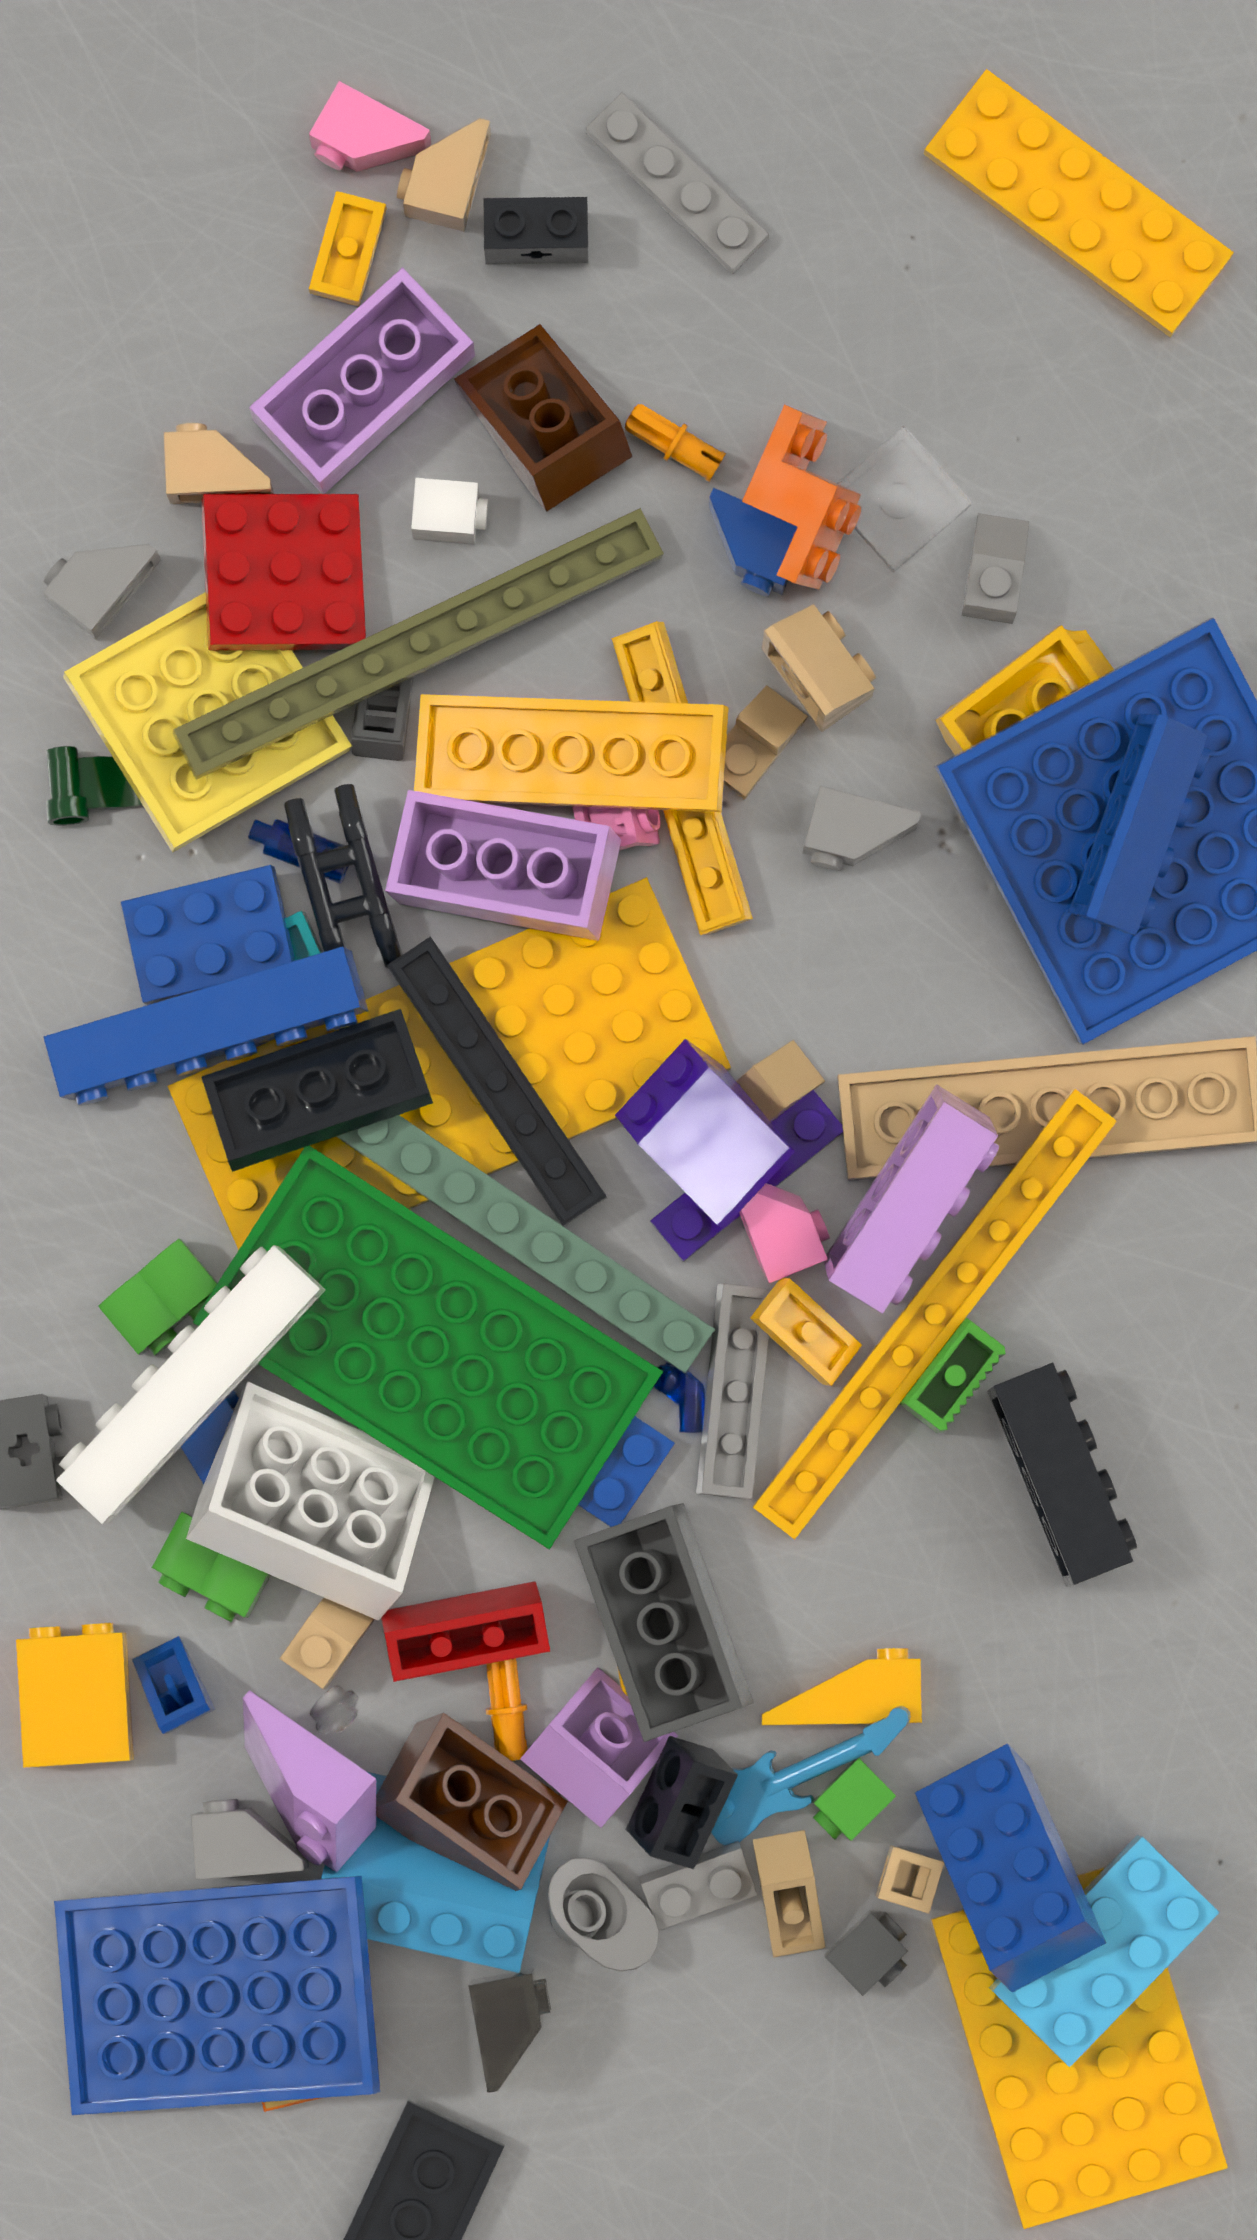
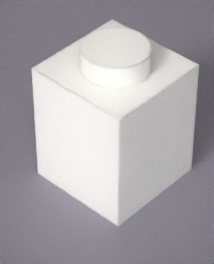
[411,478,488,544]

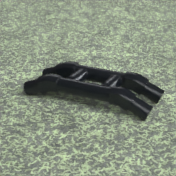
[284,784,403,968]

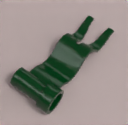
[46,746,143,826]

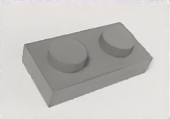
[639,1841,757,1931]

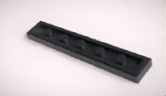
[387,936,607,1227]

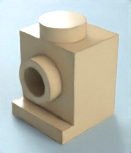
[875,1845,944,1914]

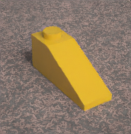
[761,1648,922,1725]

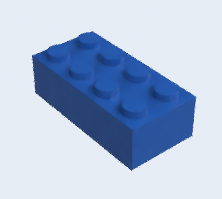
[915,1743,1106,1992]

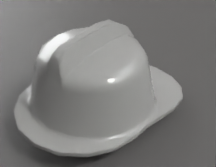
[547,1857,659,1971]

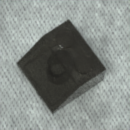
[468,1968,551,2093]

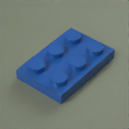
[121,865,295,1005]

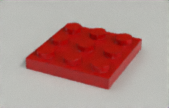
[201,494,366,650]

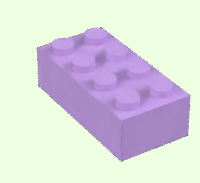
[249,267,475,494]
[385,790,621,941]
[824,1084,999,1314]

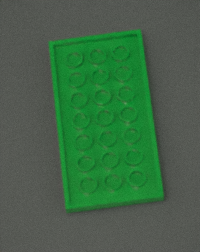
[192,1146,663,1550]

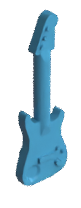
[711,1706,911,1846]

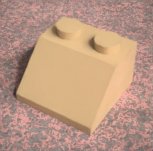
[762,604,876,732]

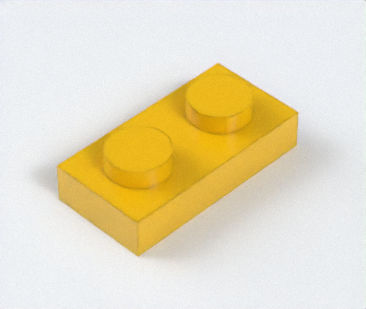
[309,191,387,307]
[750,1278,862,1386]

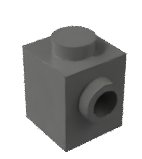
[824,1911,908,1996]

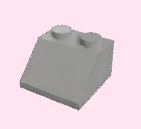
[191,1799,309,1880]

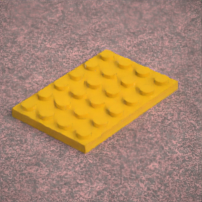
[931,1866,1228,2229]

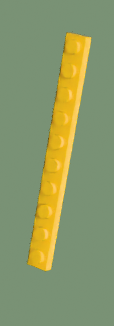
[752,1089,1117,1540]

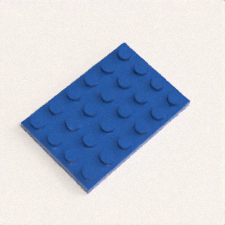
[54,1875,380,2115]

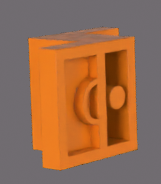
[742,404,861,590]

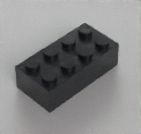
[987,1362,1137,1587]

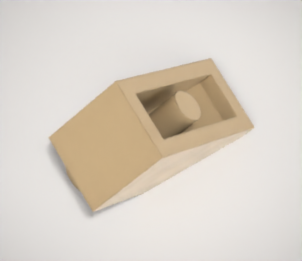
[397,118,491,232]
[164,423,273,504]
[279,1598,375,1689]
[752,1830,825,1958]

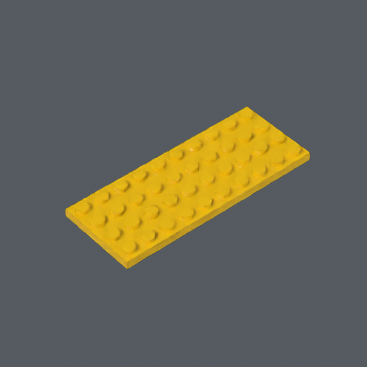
[167,877,731,1250]

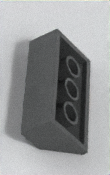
[574,1503,754,1742]

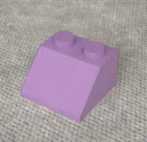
[520,1667,678,1828]

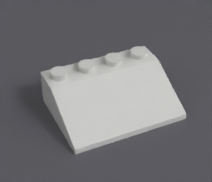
[186,1382,434,1621]

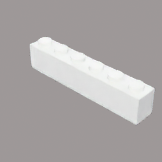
[56,1245,326,1524]

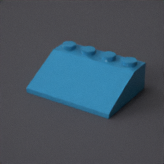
[321,1771,550,1973]

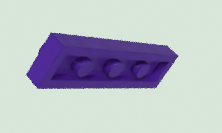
[650,1090,843,1262]

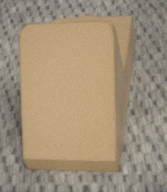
[724,685,808,799]

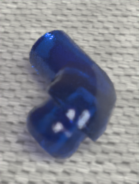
[654,1363,705,1433]

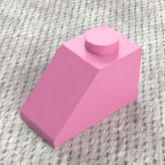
[309,81,431,172]
[739,1183,830,1283]

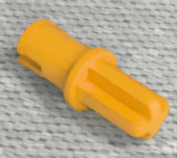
[624,404,726,482]
[486,1658,527,1761]

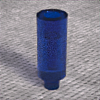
[248,819,349,884]

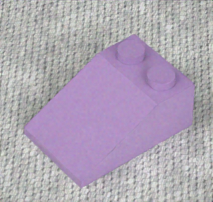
[243,1690,376,1873]

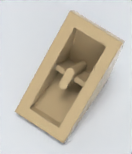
[736,1040,825,1122]

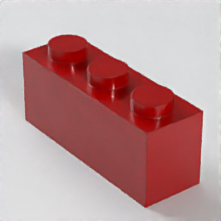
[381,1581,551,1682]

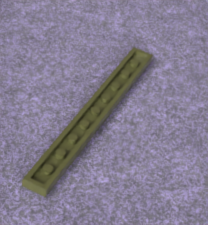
[173,508,664,780]

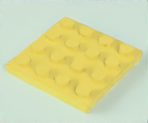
[63,592,352,853]

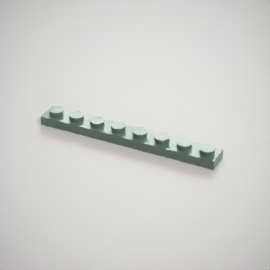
[336,1115,715,1374]

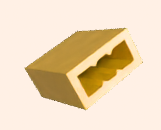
[16,1623,134,1768]

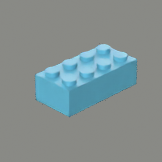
[989,1835,1220,2067]

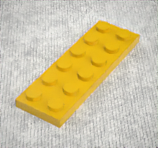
[924,69,1234,338]
[414,694,729,812]

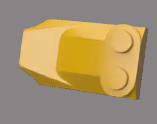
[935,625,1114,755]

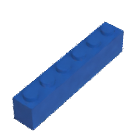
[43,947,369,1106]

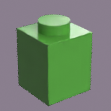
[813,1758,896,1841]

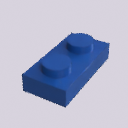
[578,1416,675,1527]

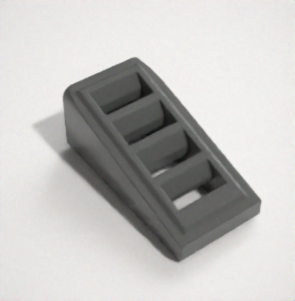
[351,676,414,761]

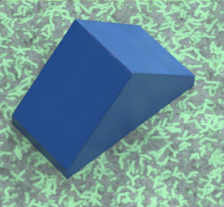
[132,1636,216,1734]

